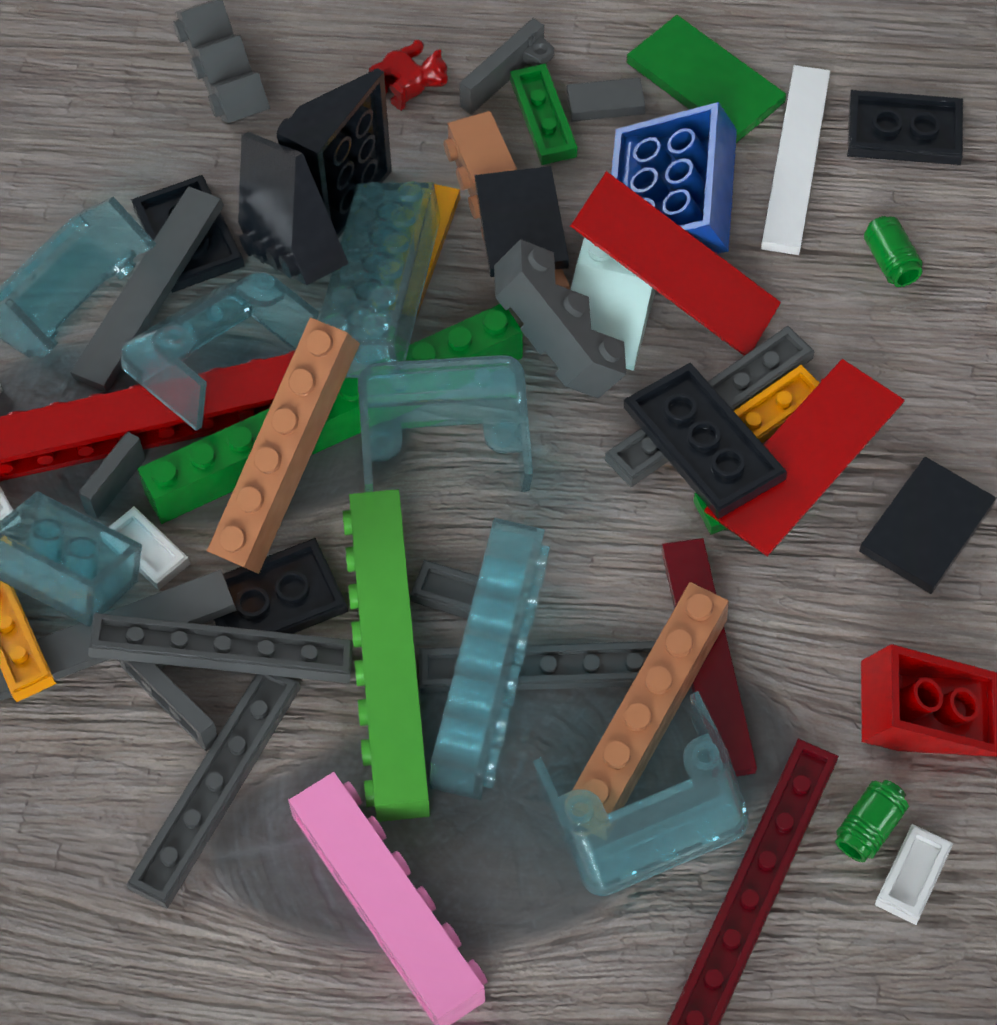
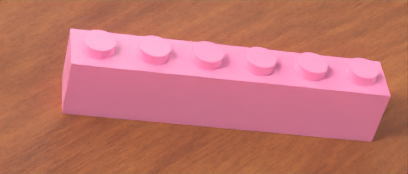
[288,772,487,1025]

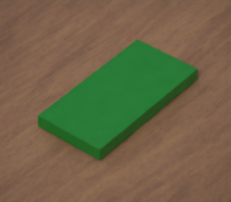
[627,15,786,143]

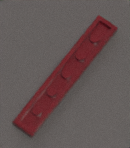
[661,538,757,780]

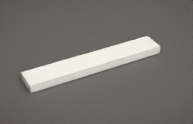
[761,65,831,255]

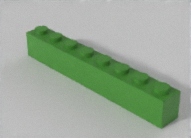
[342,489,430,822]

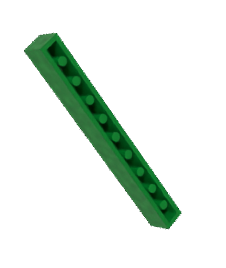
[137,304,523,524]

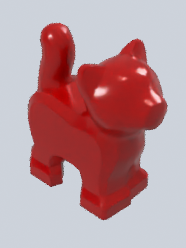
[369,39,448,111]

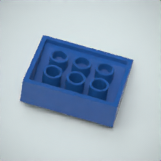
[611,102,737,254]

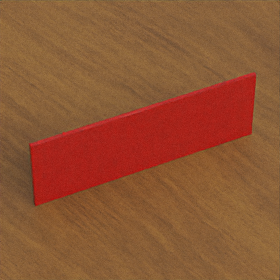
[570,171,781,356]
[704,359,905,557]

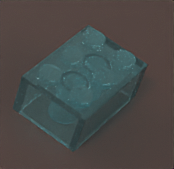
[0,491,142,627]

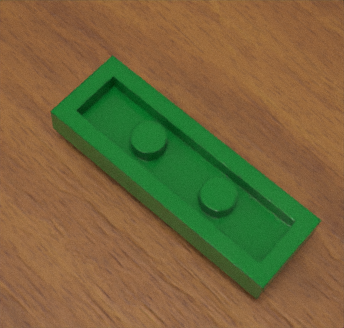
[510,63,578,166]

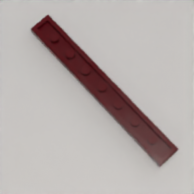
[667,738,839,1025]

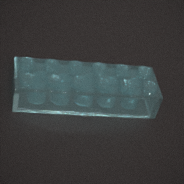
[318,181,440,378]
[430,517,550,800]

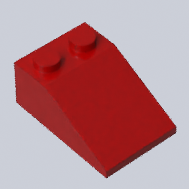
[861,644,997,757]

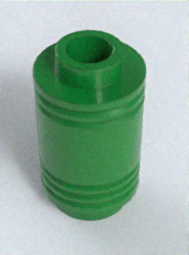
[864,216,923,287]
[835,780,909,863]

